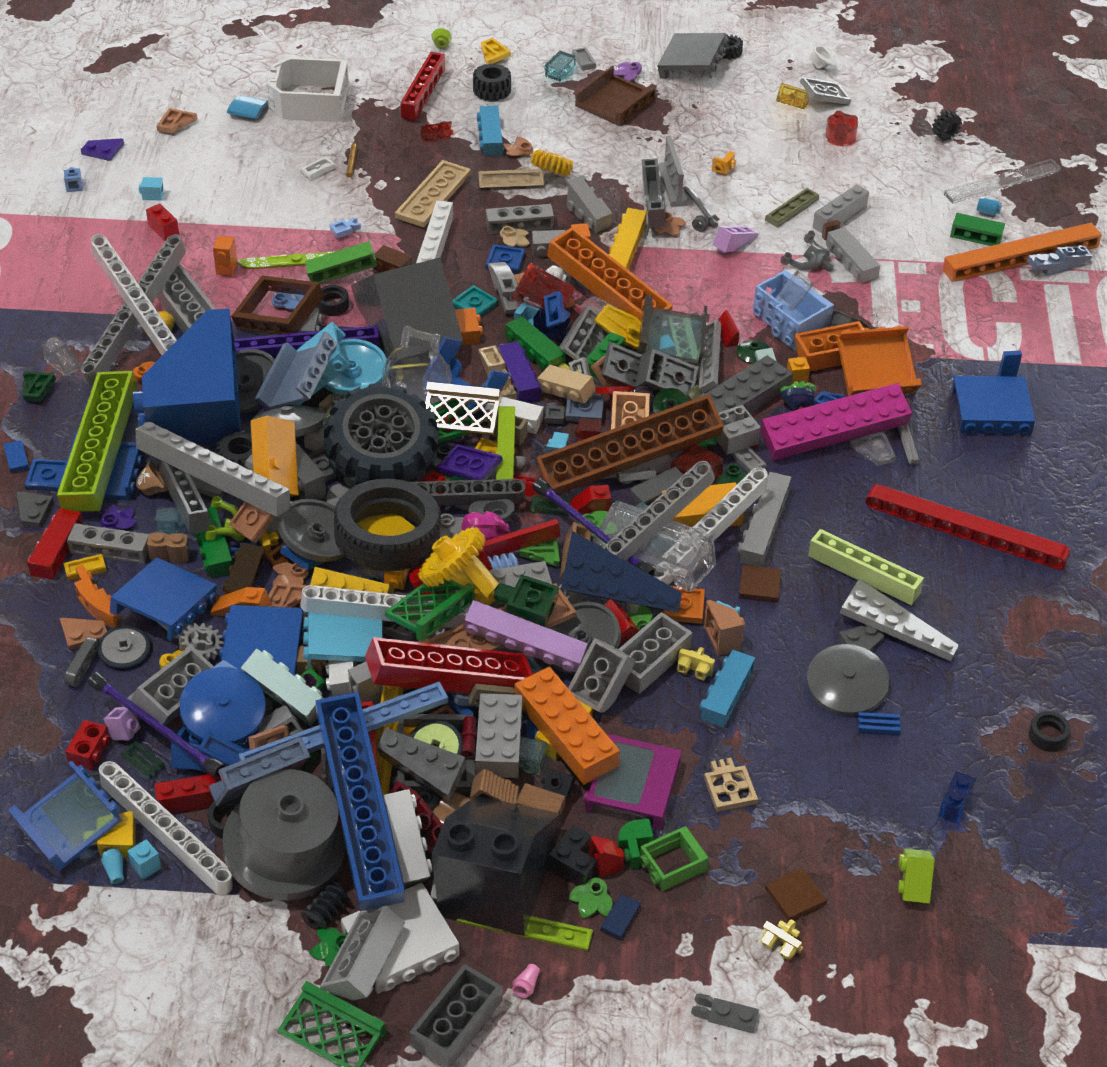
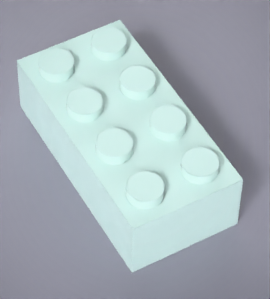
[241,648,324,727]

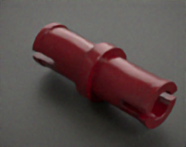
[461,716,477,758]

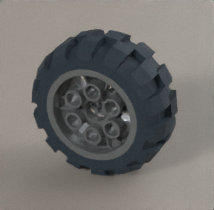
[324,383,439,487]

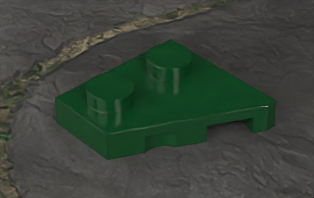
[23,371,56,402]

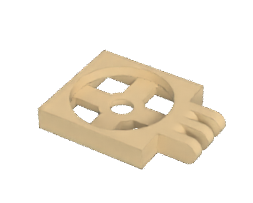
[704,758,758,812]

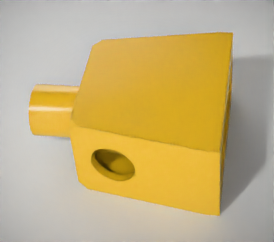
[85,811,136,858]

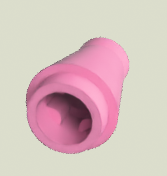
[512,964,540,998]

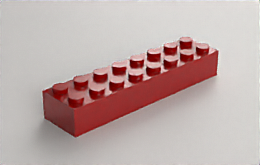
[365,637,533,694]

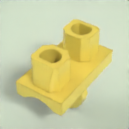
[677,647,715,681]
[761,919,803,960]

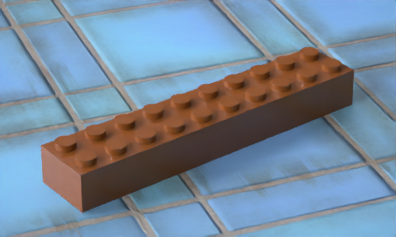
[536,394,724,495]

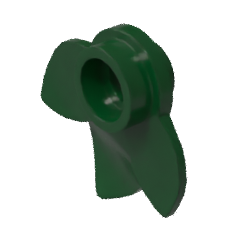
[717,464,749,485]

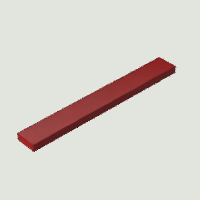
[410,519,561,573]

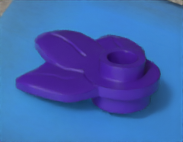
[100,504,137,530]

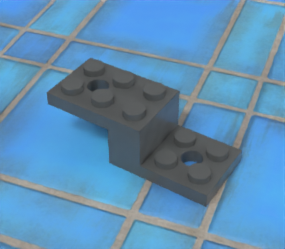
[601,342,698,395]

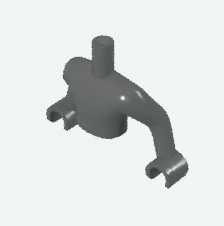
[780,230,834,271]

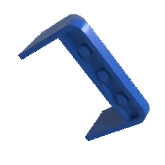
[423,337,510,416]

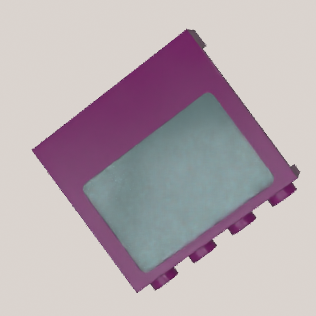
[583,734,681,830]

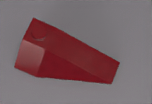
[390,781,443,854]

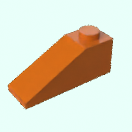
[210,587,272,616]

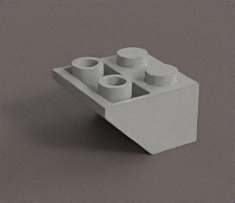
[716,405,761,454]

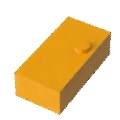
[251,416,298,497]
[662,482,744,534]

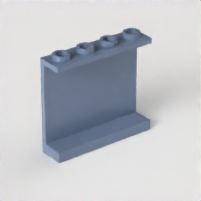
[255,331,338,410]
[208,737,310,806]

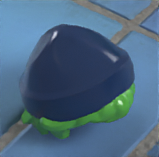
[780,381,816,410]

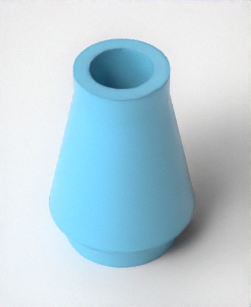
[101,849,124,884]

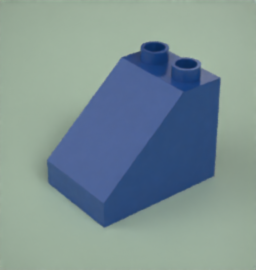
[133,308,241,444]

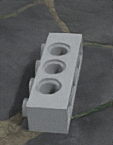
[486,204,554,234]
[67,524,149,564]

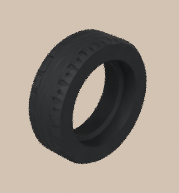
[334,479,441,571]

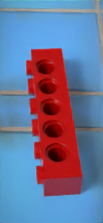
[400,52,445,121]

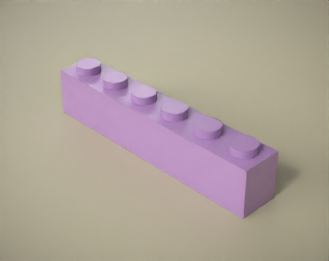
[463,600,588,672]

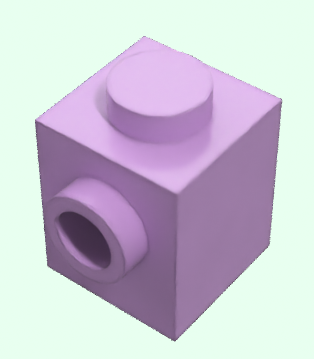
[103,707,141,741]

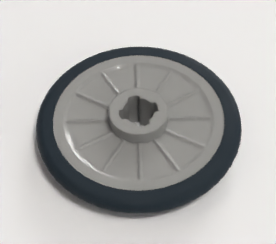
[97,626,151,669]

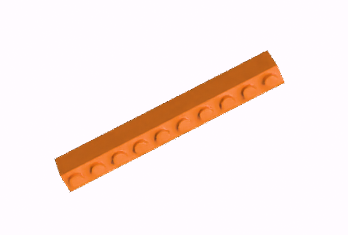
[942,223,1102,282]

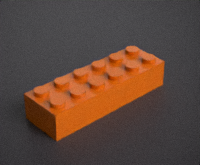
[514,666,620,784]

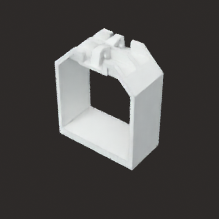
[267,57,349,122]

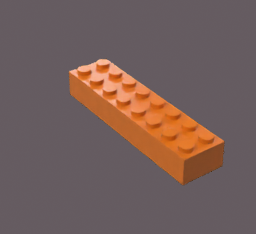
[547,227,673,333]

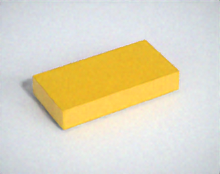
[63,554,107,581]

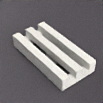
[300,156,336,181]

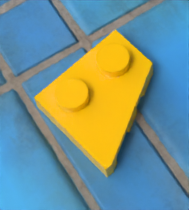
[481,37,511,64]

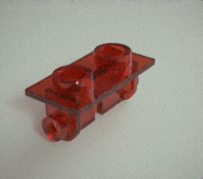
[420,121,454,141]

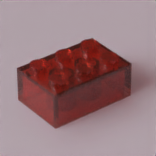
[511,263,576,317]

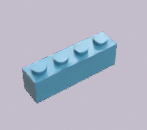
[477,105,503,156]
[699,650,755,728]

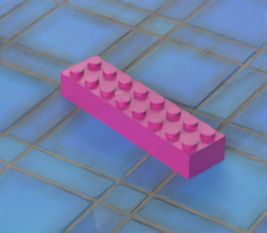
[760,383,912,461]

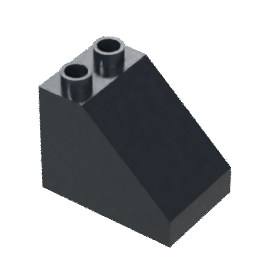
[432,796,561,936]

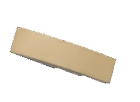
[478,346,517,400]

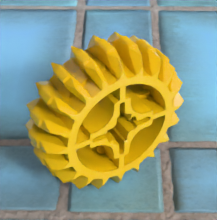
[530,149,574,176]

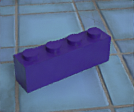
[498,341,542,403]

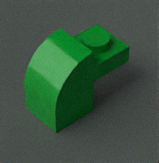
[618,819,653,870]

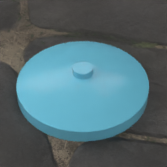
[324,339,387,395]

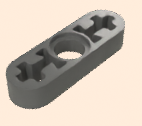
[64,637,99,687]

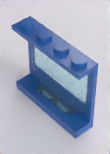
[8,761,123,871]

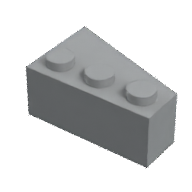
[567,175,612,233]

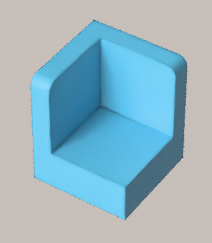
[514,302,541,327]

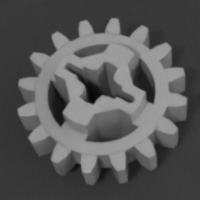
[179,623,224,662]

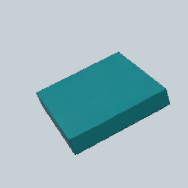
[452,285,499,318]

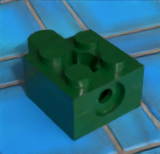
[494,574,559,627]

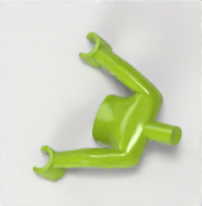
[205,496,245,541]

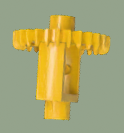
[418,527,499,606]

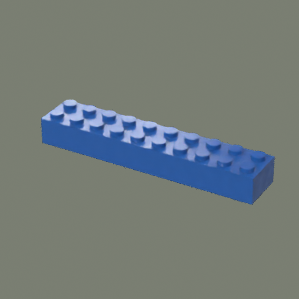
[315,692,405,912]

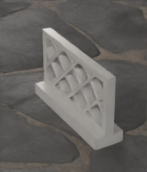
[659,136,687,207]

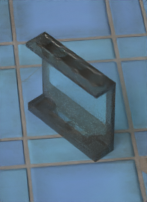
[637,295,710,366]

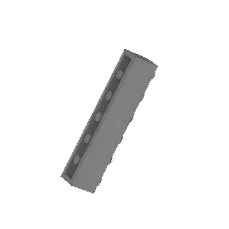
[737,472,791,567]

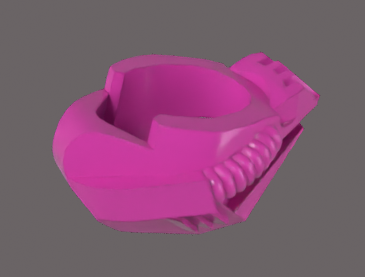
[461,511,510,540]

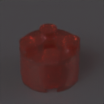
[825,111,858,146]

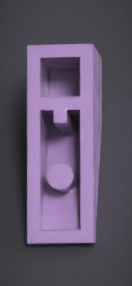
[712,226,759,253]

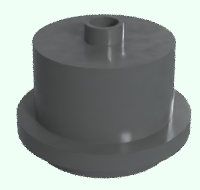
[222,769,347,900]

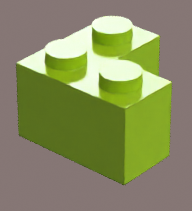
[898,848,935,904]

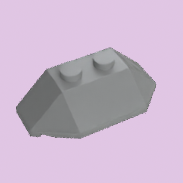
[559,305,605,360]

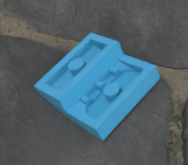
[227,95,268,119]

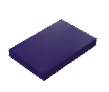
[436,444,503,480]

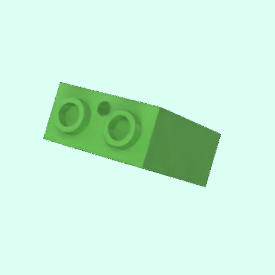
[640,826,709,891]

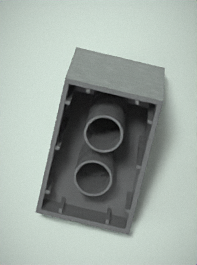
[351,257,463,365]

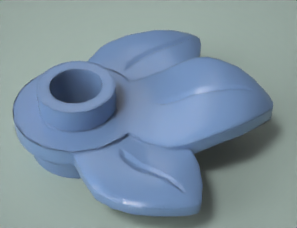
[272,292,304,310]

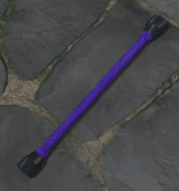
[532,478,656,577]
[88,672,227,779]

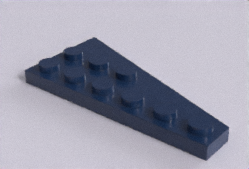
[561,531,682,613]

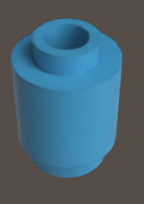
[976,197,1002,216]

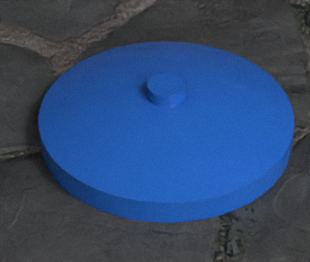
[180,667,265,744]

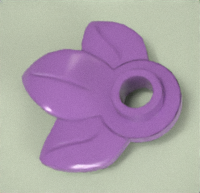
[614,62,642,82]

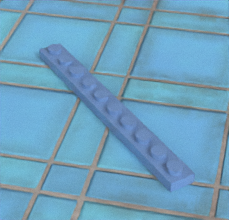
[239,682,448,761]

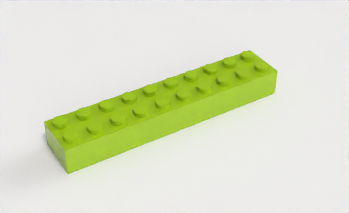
[57,371,138,511]

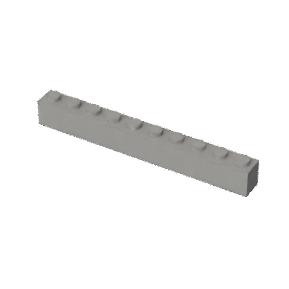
[135,422,290,517]

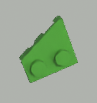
[519,538,560,567]

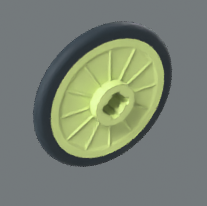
[410,720,463,755]

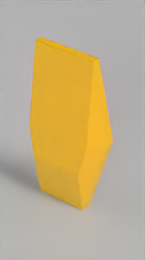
[594,304,655,354]

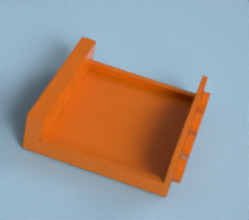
[837,325,922,396]

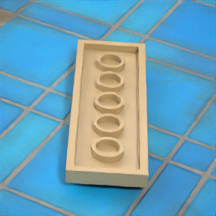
[395,160,471,228]

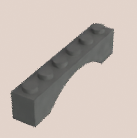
[641,158,665,228]

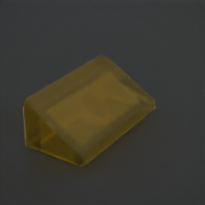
[776,83,809,109]

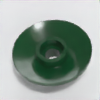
[737,340,770,364]
[653,388,688,413]

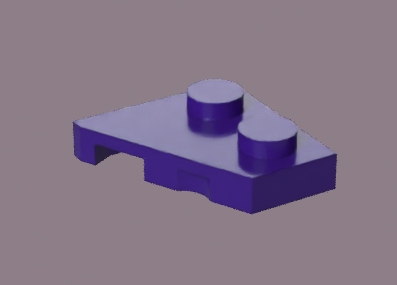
[81,138,124,161]

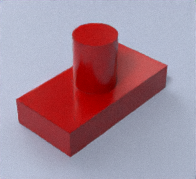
[596,386,634,407]

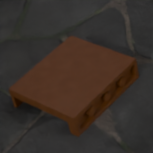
[575,66,657,127]

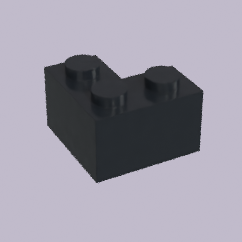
[548,825,598,886]

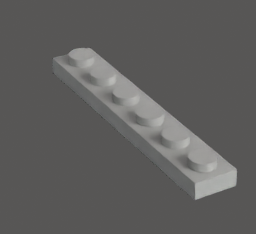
[699,319,721,393]

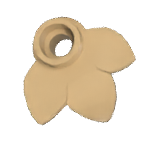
[500,226,530,247]

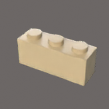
[537,365,596,404]

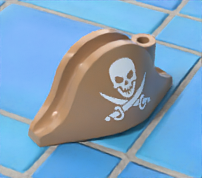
[136,460,168,496]

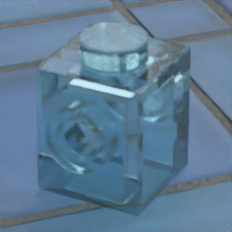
[155,507,185,535]

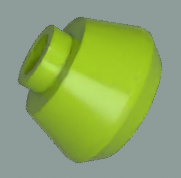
[431,28,452,48]

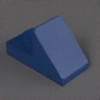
[544,291,570,328]

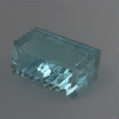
[544,50,576,82]

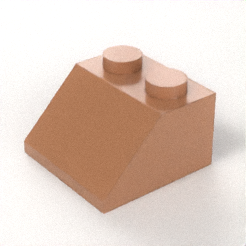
[704,600,745,656]

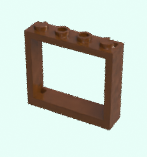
[231,275,324,335]

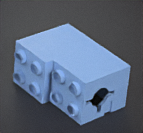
[752,270,834,351]

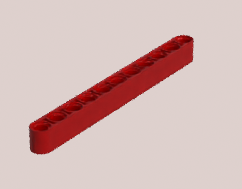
[865,484,1070,569]

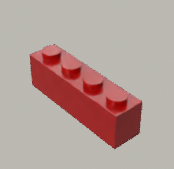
[27,508,83,580]
[154,774,242,814]

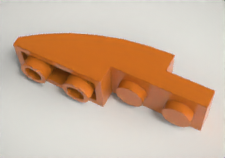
[74,564,121,628]

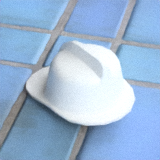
[810,43,837,68]

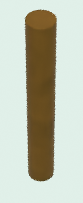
[346,143,357,178]

